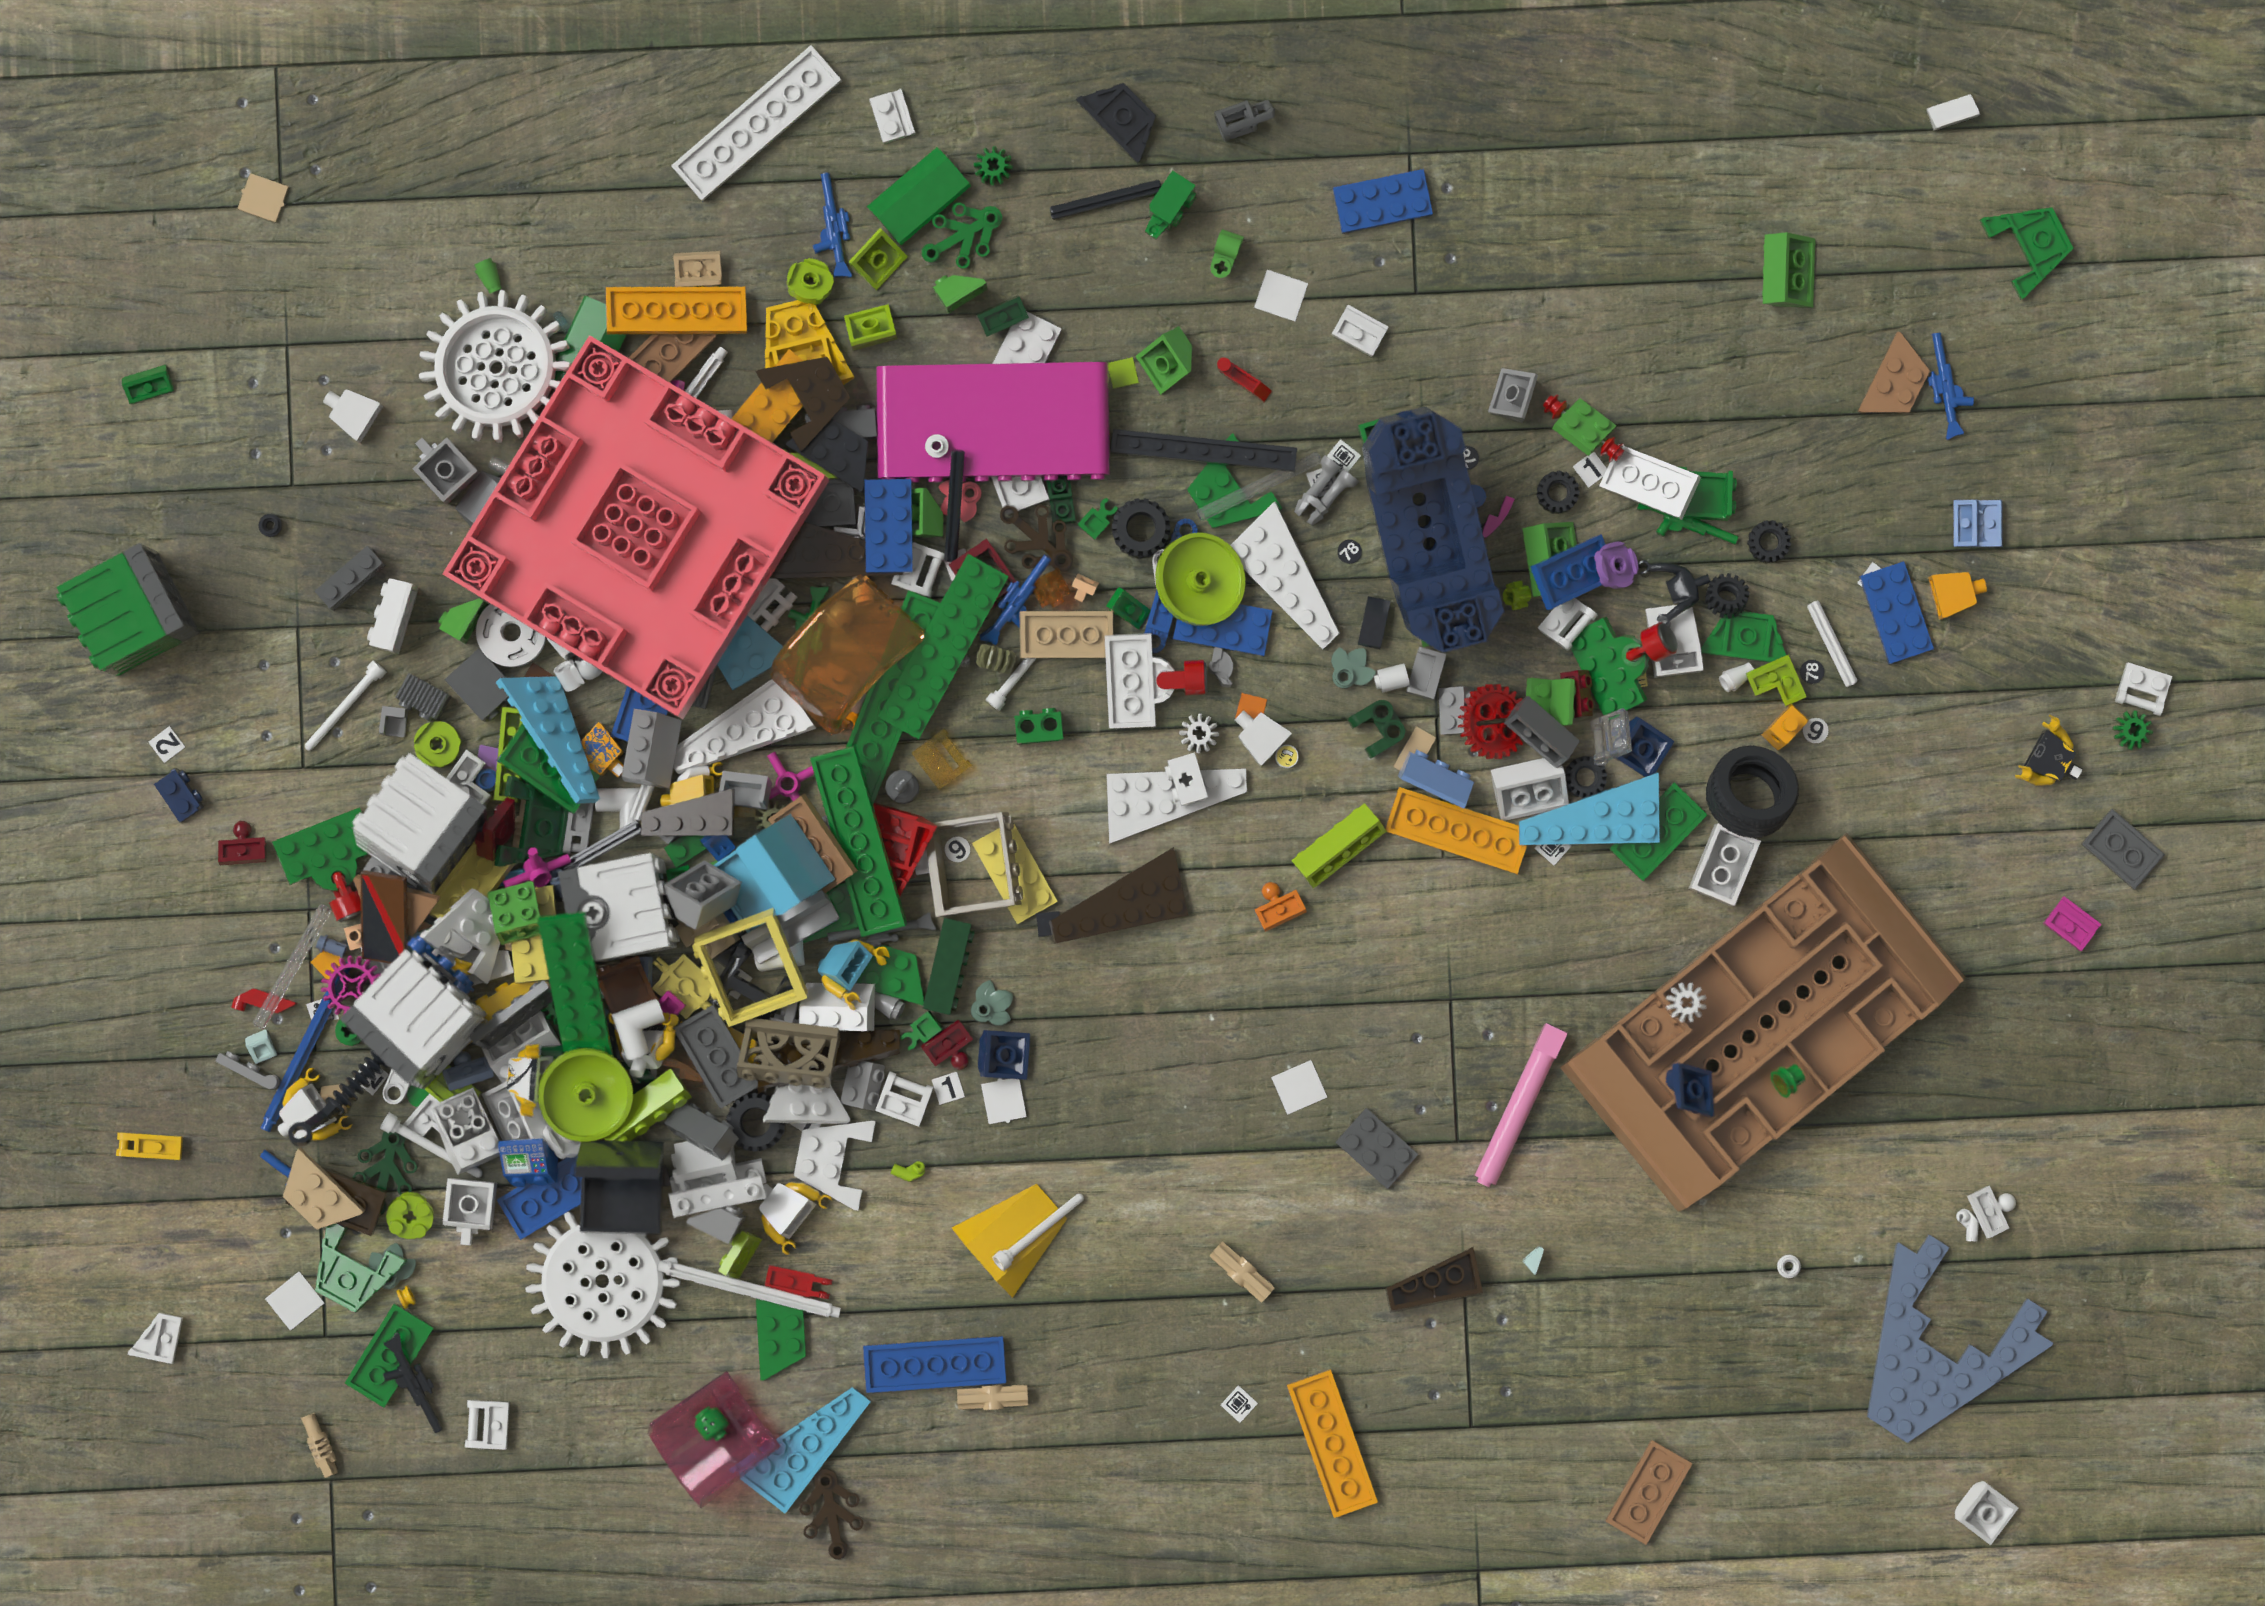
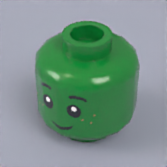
[694,1406,729,1442]

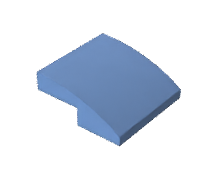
[1954,500,2003,547]

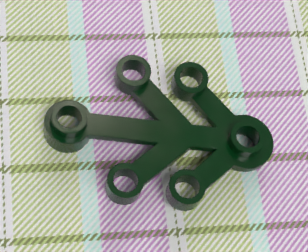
[352,1131,418,1216]

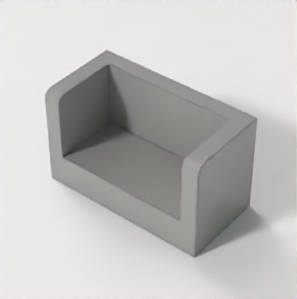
[1406,647,1446,700]
[719,771,772,810]

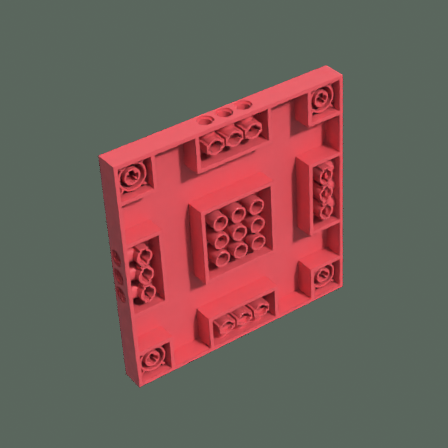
[443,335,829,720]

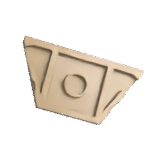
[283,1148,365,1229]

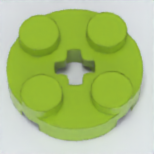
[787,258,834,305]
[414,721,462,768]
[386,1192,434,1239]

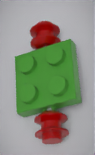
[1543,394,1625,462]

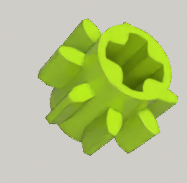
[1503,580,1532,610]

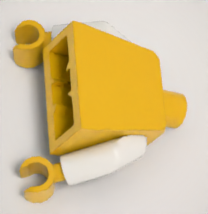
[660,762,723,807]

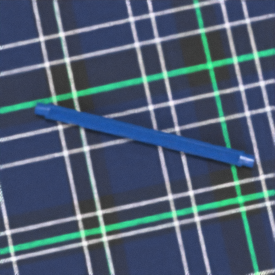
[260,961,351,1132]

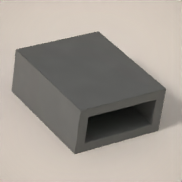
[444,648,510,722]

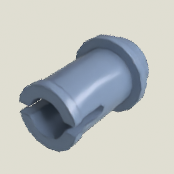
[549,868,563,897]
[316,935,347,958]

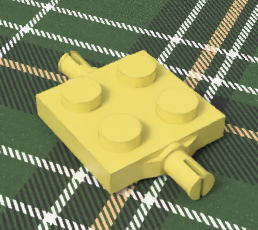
[652,954,718,1019]

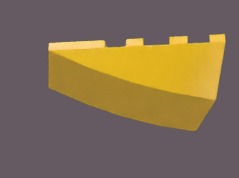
[765,300,854,385]
[952,1184,1067,1298]

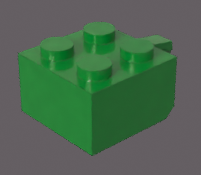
[1145,170,1197,240]

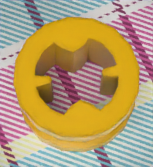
[451,958,473,975]
[397,1285,416,1309]

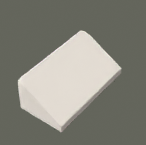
[1927,94,1980,131]

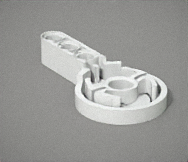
[476,604,547,667]

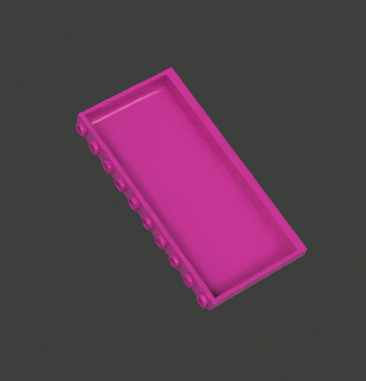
[876,362,1110,483]

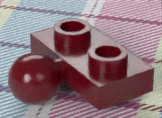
[218,821,266,866]
[921,1019,973,1070]

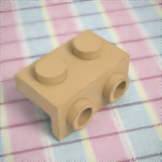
[673,251,722,287]

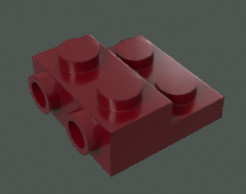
[474,797,516,861]

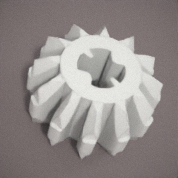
[1179,714,1219,754]
[1666,983,1706,1022]

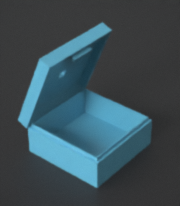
[713,814,835,933]

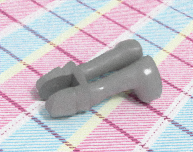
[1294,455,1359,526]

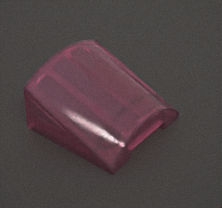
[647,1371,781,1508]

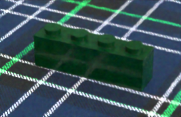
[923,918,975,1015]

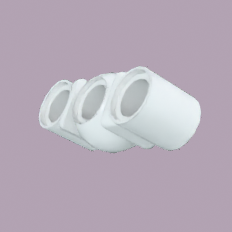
[554,656,602,692]

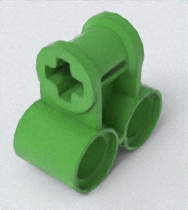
[1210,229,1244,278]

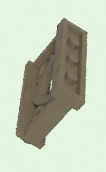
[737,1018,840,1089]

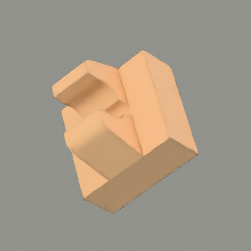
[1072,573,1099,602]

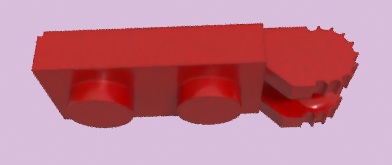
[765,1265,833,1299]

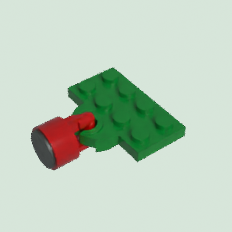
[1571,616,1678,720]
[272,807,368,923]

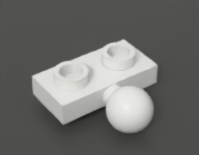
[1967,1186,2016,1238]

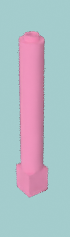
[1475,1023,1568,1188]

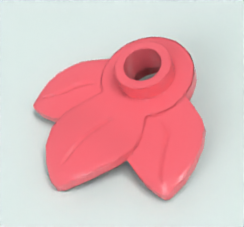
[938,480,981,522]

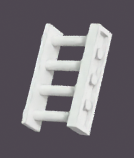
[669,1158,766,1217]

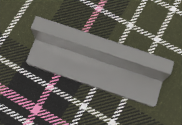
[741,890,839,964]

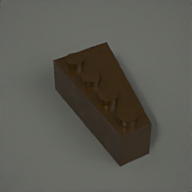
[1385,1247,1483,1313]

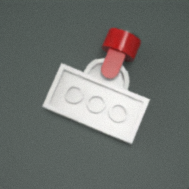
[1105,633,1208,728]

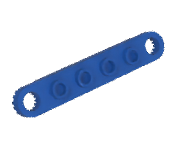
[1144,519,1197,654]

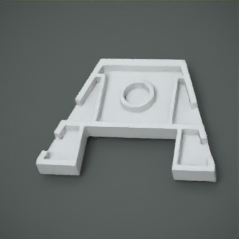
[419,889,500,984]
[794,1121,876,1211]

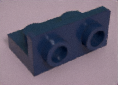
[154,768,204,823]

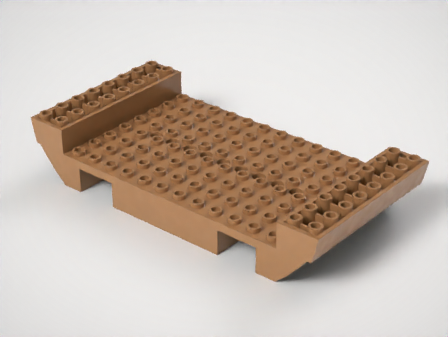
[1560,832,1965,1212]

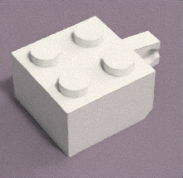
[443,1178,497,1246]

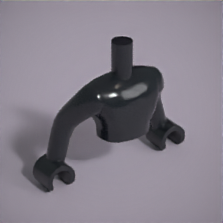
[1638,560,1710,627]

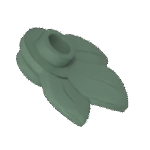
[1331,647,1376,689]
[971,980,1013,1026]
[369,1243,416,1289]

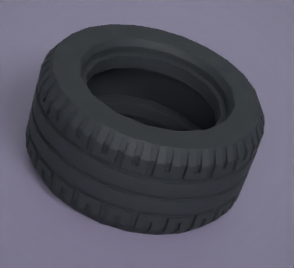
[1705,745,1799,838]

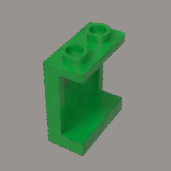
[1679,467,1737,521]

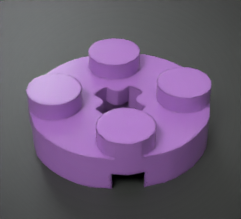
[1594,542,1638,589]

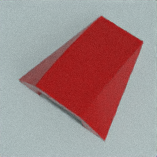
[873,803,938,897]

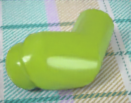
[890,1161,925,1182]

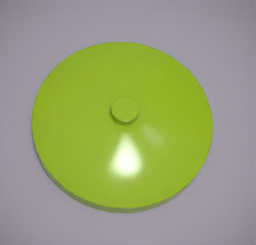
[1155,533,1245,626]
[538,1048,633,1142]

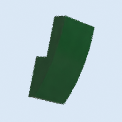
[1047,476,1076,526]

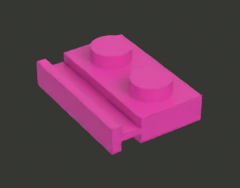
[2043,896,2101,951]

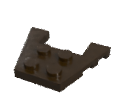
[755,357,850,451]

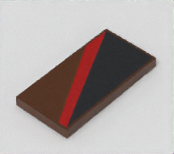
[360,870,408,964]

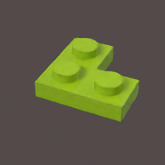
[1746,655,1807,706]

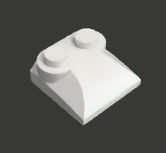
[1955,1481,2018,1545]

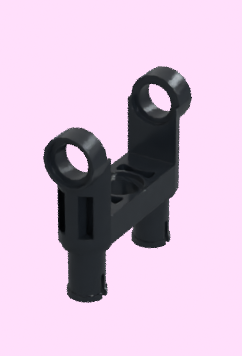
[709,940,793,1020]

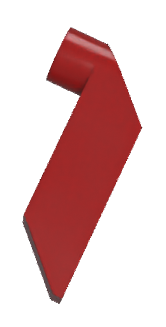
[1217,357,1272,402]
[231,988,297,1014]

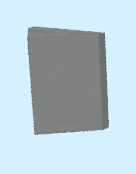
[1488,368,1538,423]

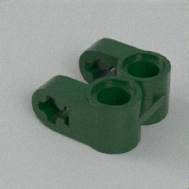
[1347,700,1405,759]

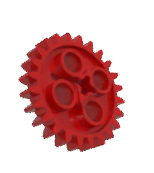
[1458,684,1523,759]

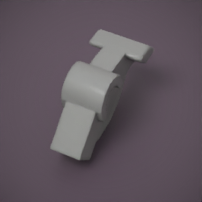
[1208,647,1233,687]

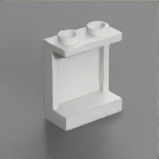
[671,1141,737,1191]

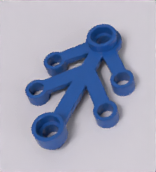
[407,935,474,995]

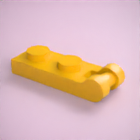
[116,1132,183,1160]

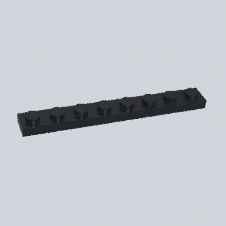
[1110,429,1298,472]

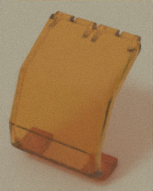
[770,575,926,734]

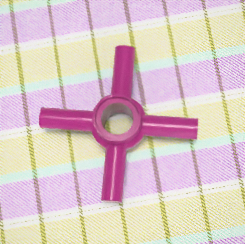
[767,752,815,801]
[503,848,571,888]

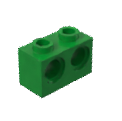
[1014,708,1064,745]

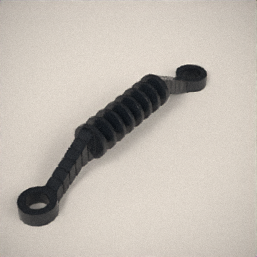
[288,1050,389,1147]

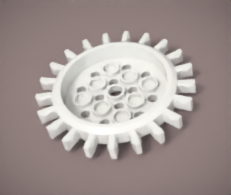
[419,290,571,443]
[526,1211,681,1358]

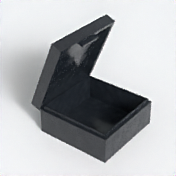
[575,1140,664,1235]

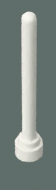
[985,658,1036,711]
[305,660,387,751]
[380,1112,483,1178]
[992,1193,1084,1271]

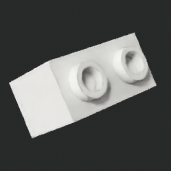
[1165,753,1208,806]

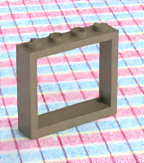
[926,812,1023,917]

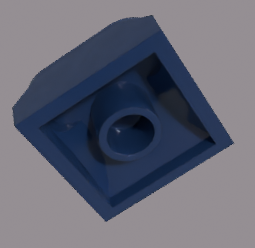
[1612,717,1675,777]
[978,1030,1030,1080]
[1666,1062,1714,1117]

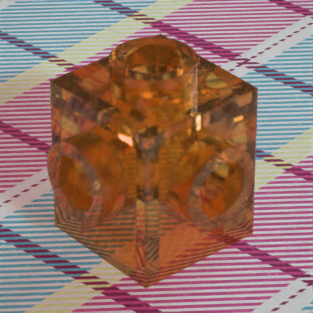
[1033,569,1071,608]

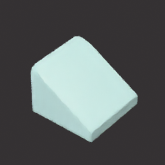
[245,1030,277,1064]
[1522,1246,1544,1275]

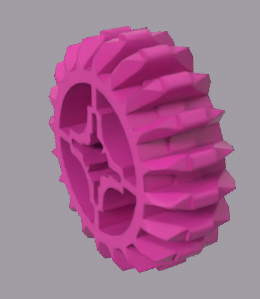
[321,956,382,1015]

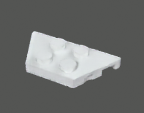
[763,1083,850,1124]

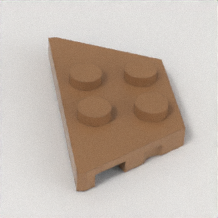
[1857,332,1930,413]
[354,874,441,936]

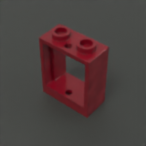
[948,538,1016,611]

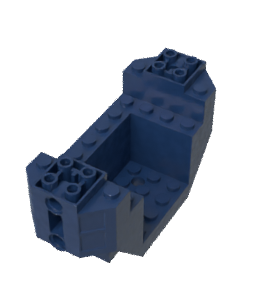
[1362,406,1504,653]

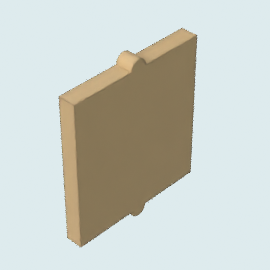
[238,173,289,223]

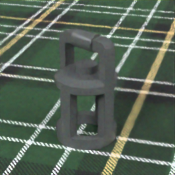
[1214,100,1275,142]
[886,770,920,804]

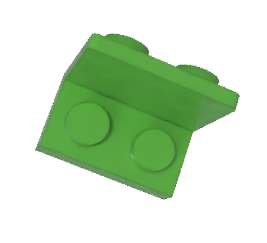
[1526,678,1576,726]
[488,881,541,945]

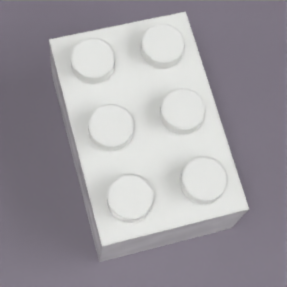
[1688,823,1761,906]

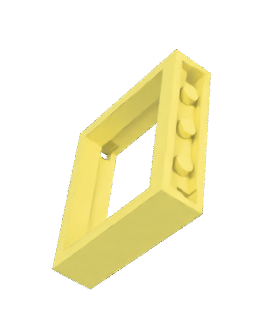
[692,908,808,1027]

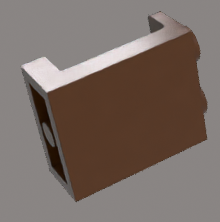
[597,956,661,1015]

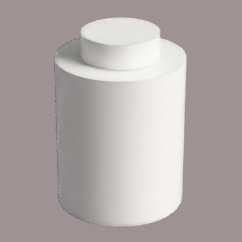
[1374,663,1410,693]

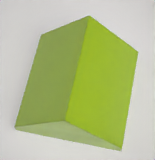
[849,228,908,290]
[844,304,898,351]

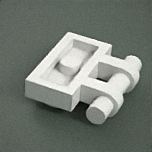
[747,578,798,632]

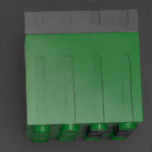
[56,543,200,676]

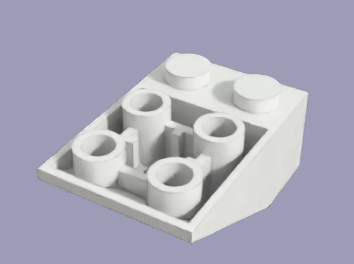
[1645,605,1703,678]
[431,1088,500,1175]

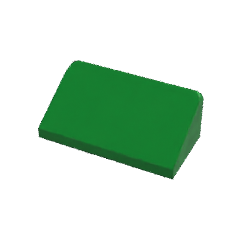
[122,365,174,404]

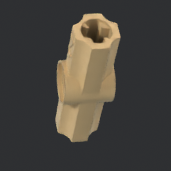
[1209,1241,1275,1303]
[957,1384,1028,1410]

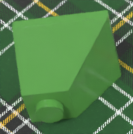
[933,275,988,314]
[1136,326,1192,395]
[911,488,943,538]
[439,598,489,644]

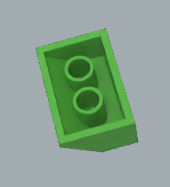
[1762,232,1815,308]
[1522,522,1577,597]

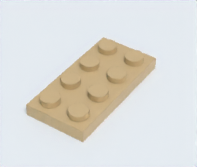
[1019,611,1113,658]

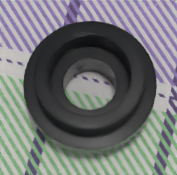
[258,514,282,537]

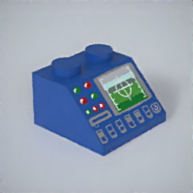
[498,1138,559,1187]

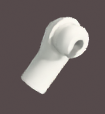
[1956,1209,1979,1242]

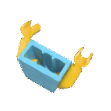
[818,939,890,1010]

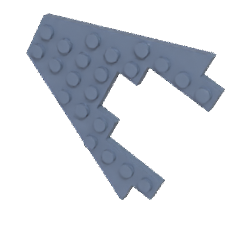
[1867,1235,2053,1443]

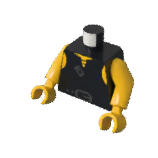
[2015,714,2083,786]

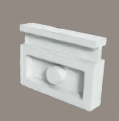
[870,89,915,144]
[1332,305,1388,357]

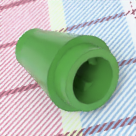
[474,258,502,294]

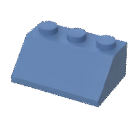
[1398,749,1474,809]

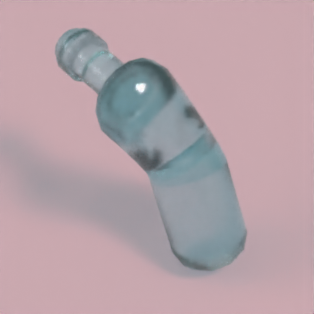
[553,311,569,335]

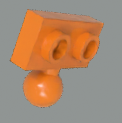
[1254,882,1307,932]

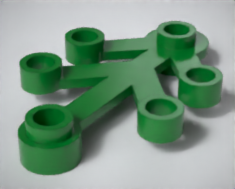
[921,202,1002,269]

